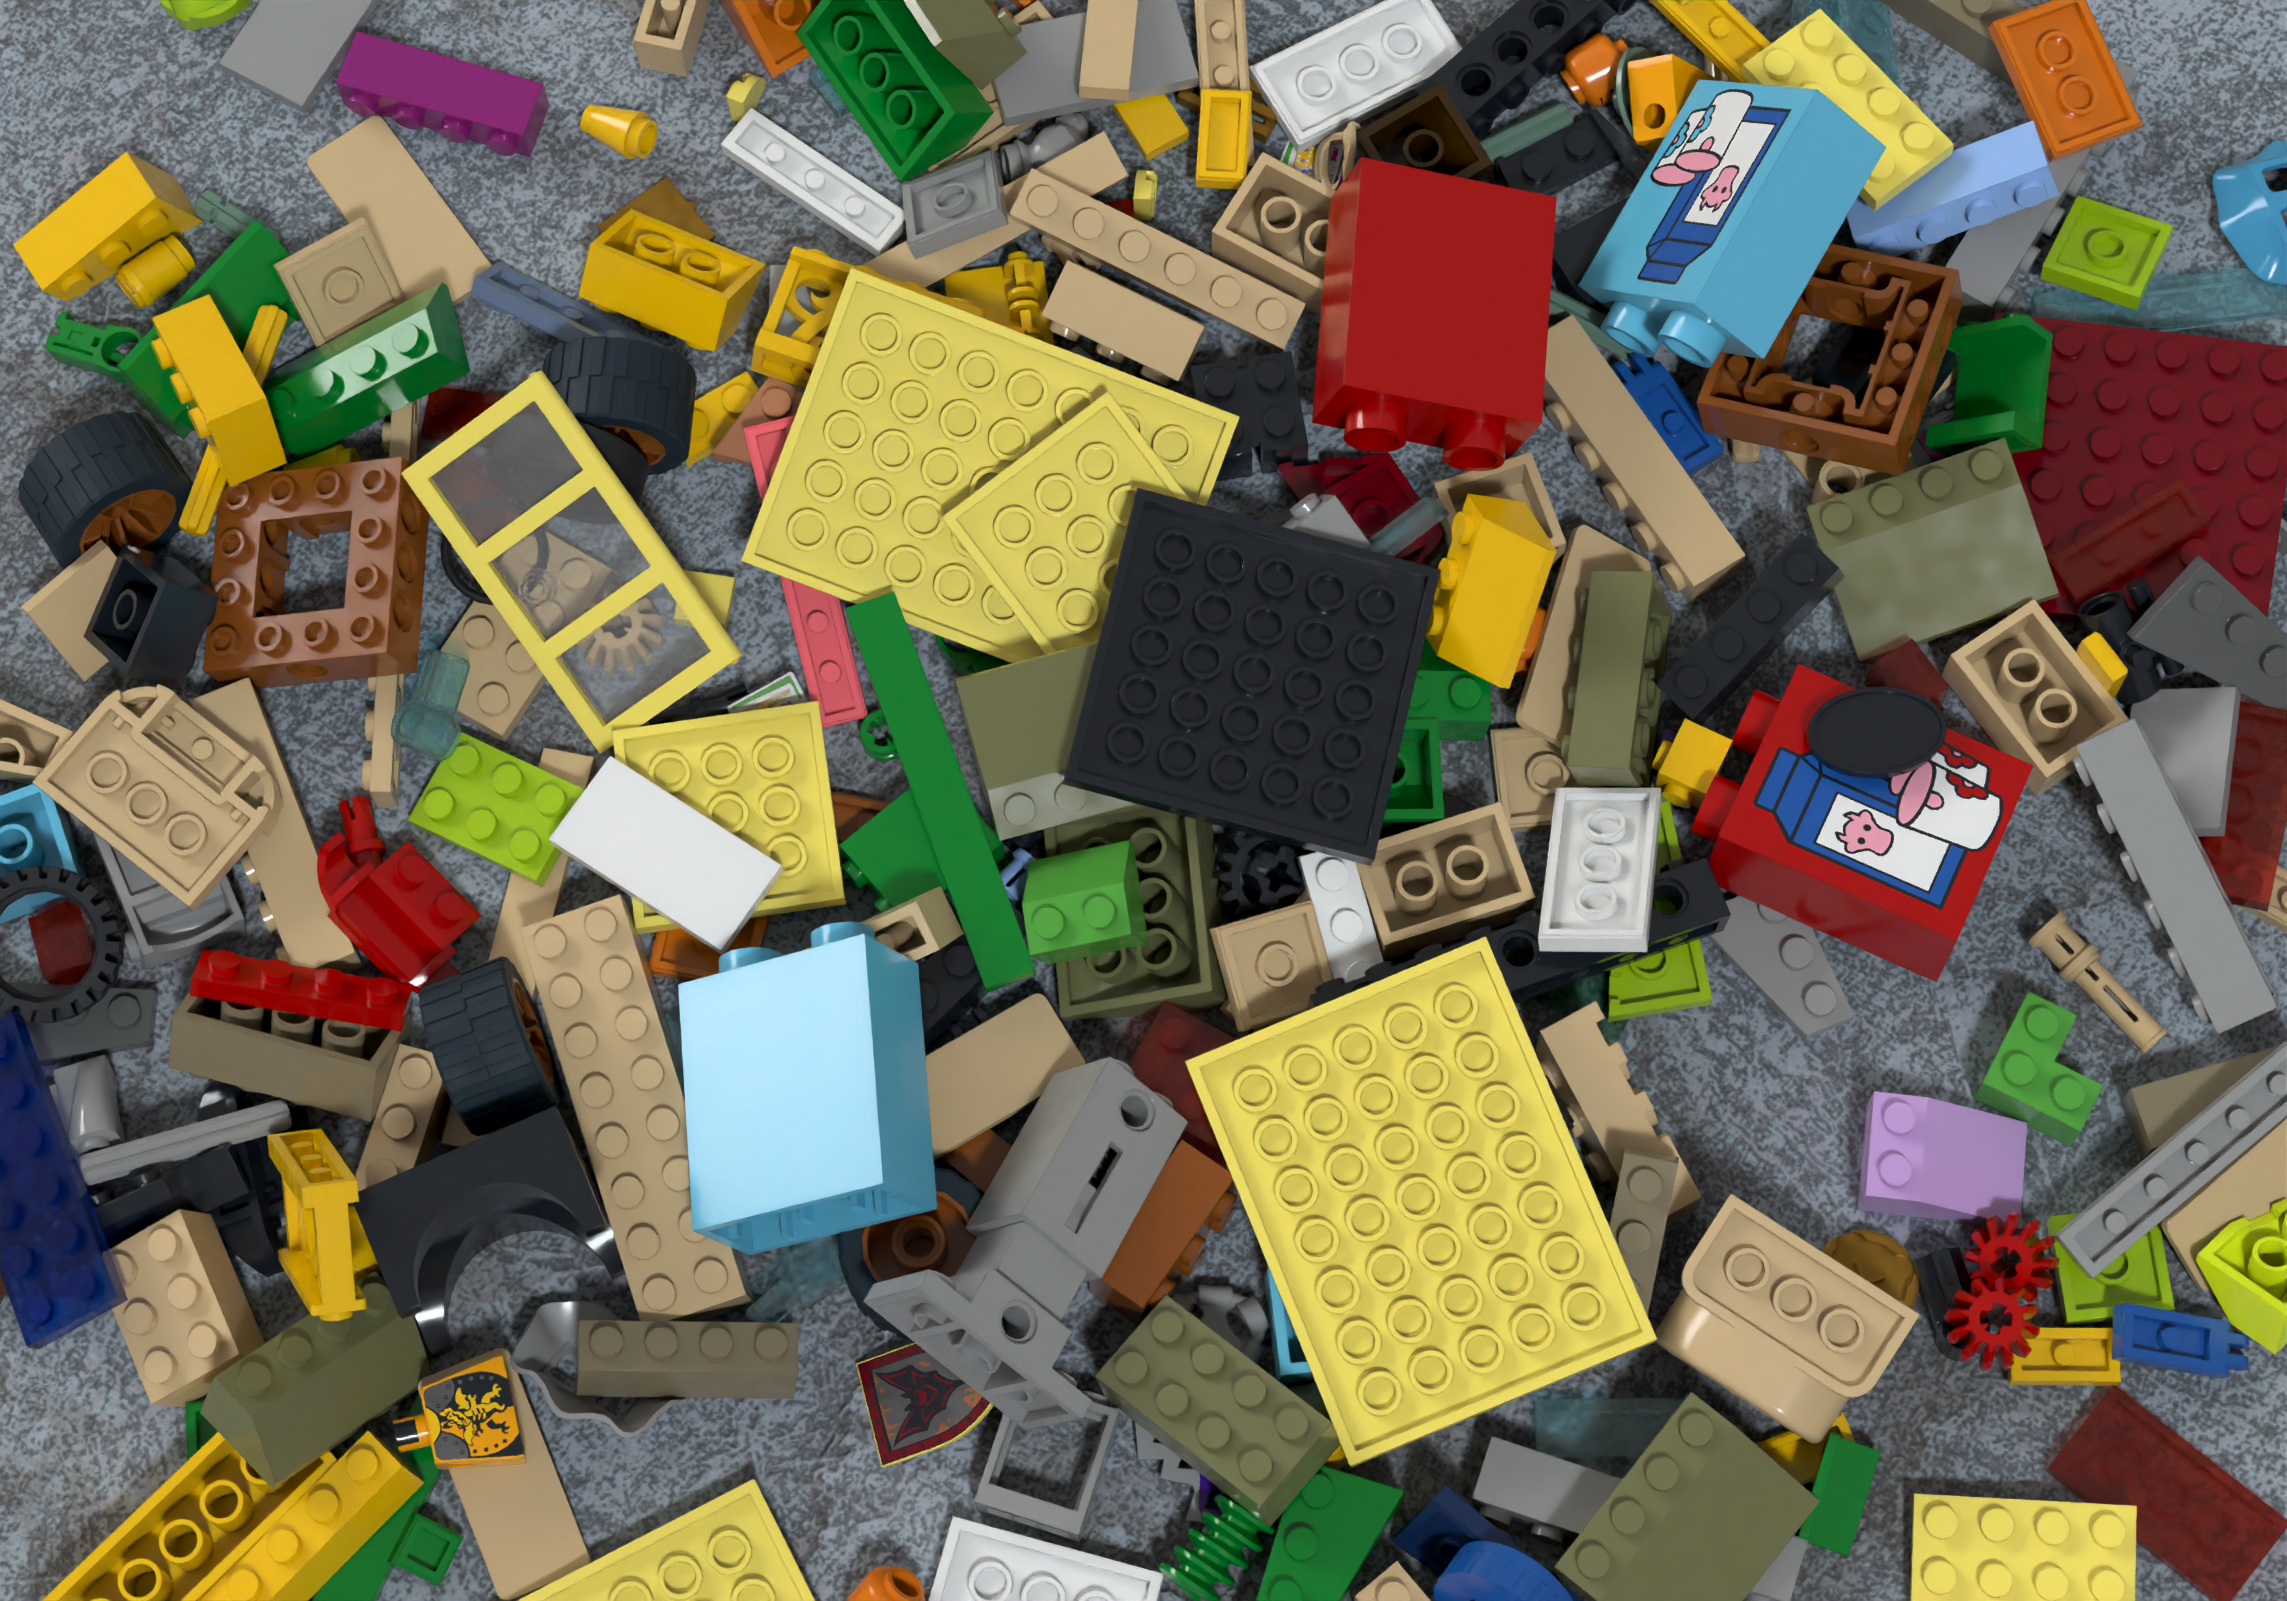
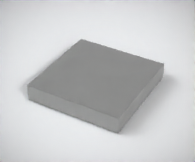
[901,150,1009,259]

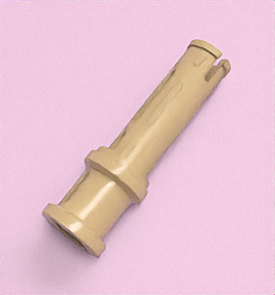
[2027,911,2168,1055]

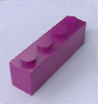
[336,31,550,157]

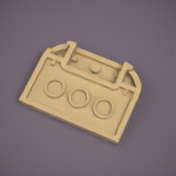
[33,684,283,912]

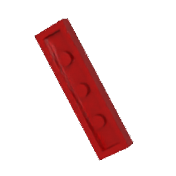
[190,950,413,1032]

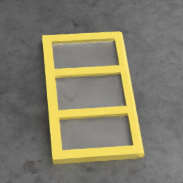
[401,370,743,754]

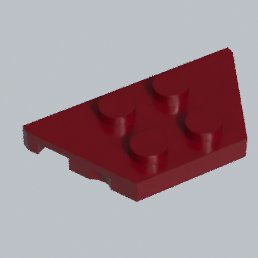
[1277,453,1444,566]

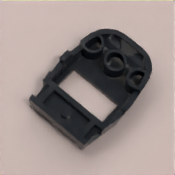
[1493,108,1648,315]

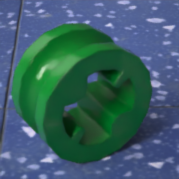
[860,710,898,762]

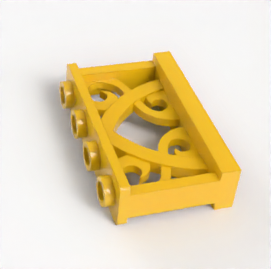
[750,246,986,389]
[267,1128,367,1321]

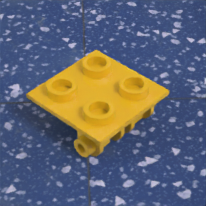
[944,251,1054,345]

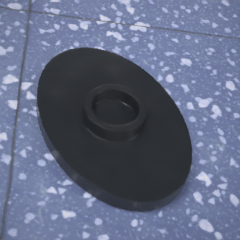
[1806,687,1947,779]

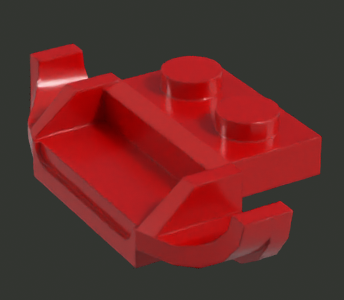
[317,831,482,994]

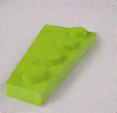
[1607,801,1713,1022]

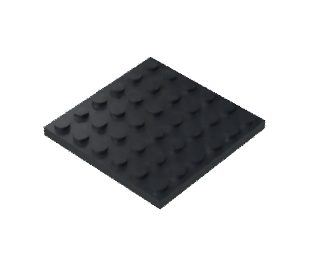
[1062,488,1441,866]

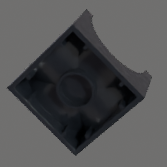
[353,1106,626,1359]

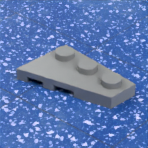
[1707,896,1855,1040]

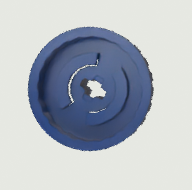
[1433,1541,1573,1601]

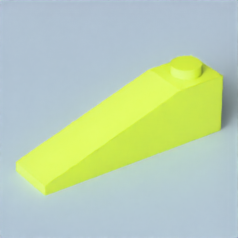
[2196,1198,2287,1355]

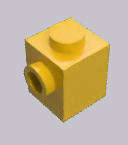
[1651,719,1733,808]

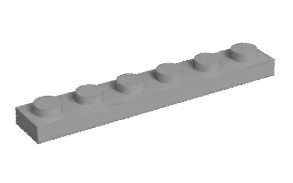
[2053,1040,2287,1279]

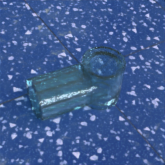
[391,650,471,761]

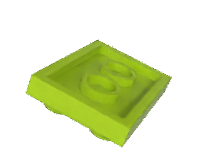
[408,731,585,887]

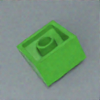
[1022,840,1149,965]

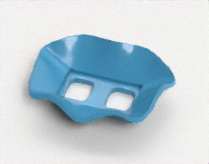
[2212,140,2287,285]

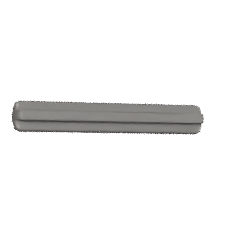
[79,1099,292,1185]

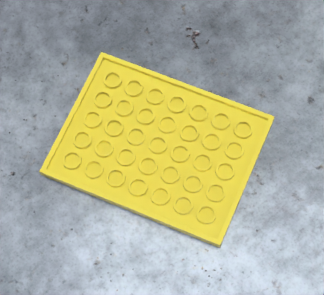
[741,268,1239,663]
[1185,937,1657,1467]

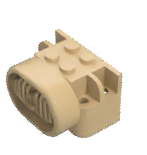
[1655,1194,1920,1444]

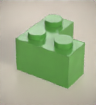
[1973,991,2103,1147]

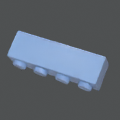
[1847,120,2060,257]

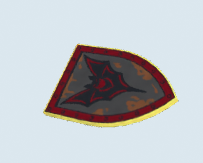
[856,1343,994,1468]

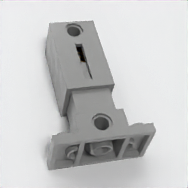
[863,1057,1188,1430]

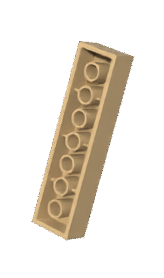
[519,894,755,1322]

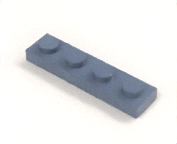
[470,262,671,350]

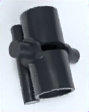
[2077,577,2185,705]

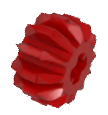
[1964,1212,2060,1303]
[1944,1277,2040,1371]

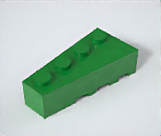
[1256,1466,1405,1601]

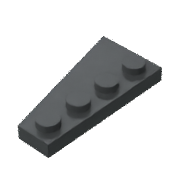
[2126,555,2287,715]
[0,982,158,1074]

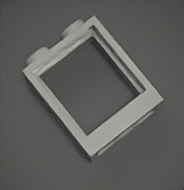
[974,1391,1120,1543]

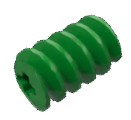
[1157,1495,1277,1601]

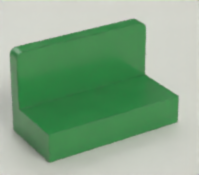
[1796,1432,1881,1557]

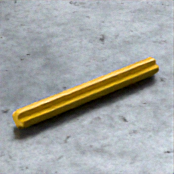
[178,304,288,537]

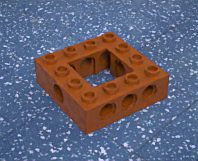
[1697,244,1964,476]
[203,457,429,689]

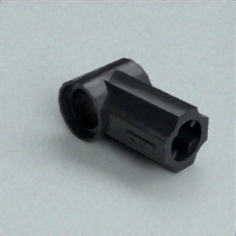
[1913,1247,1990,1361]

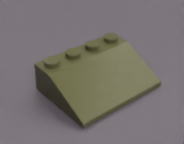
[1806,438,2059,664]
[954,641,1135,841]
[1044,804,1228,1020]
[1552,1392,1820,1601]

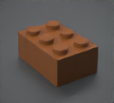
[1089,1140,1238,1326]

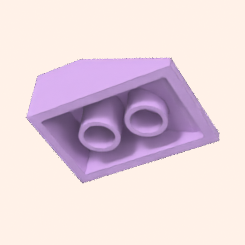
[1858,1091,2027,1225]

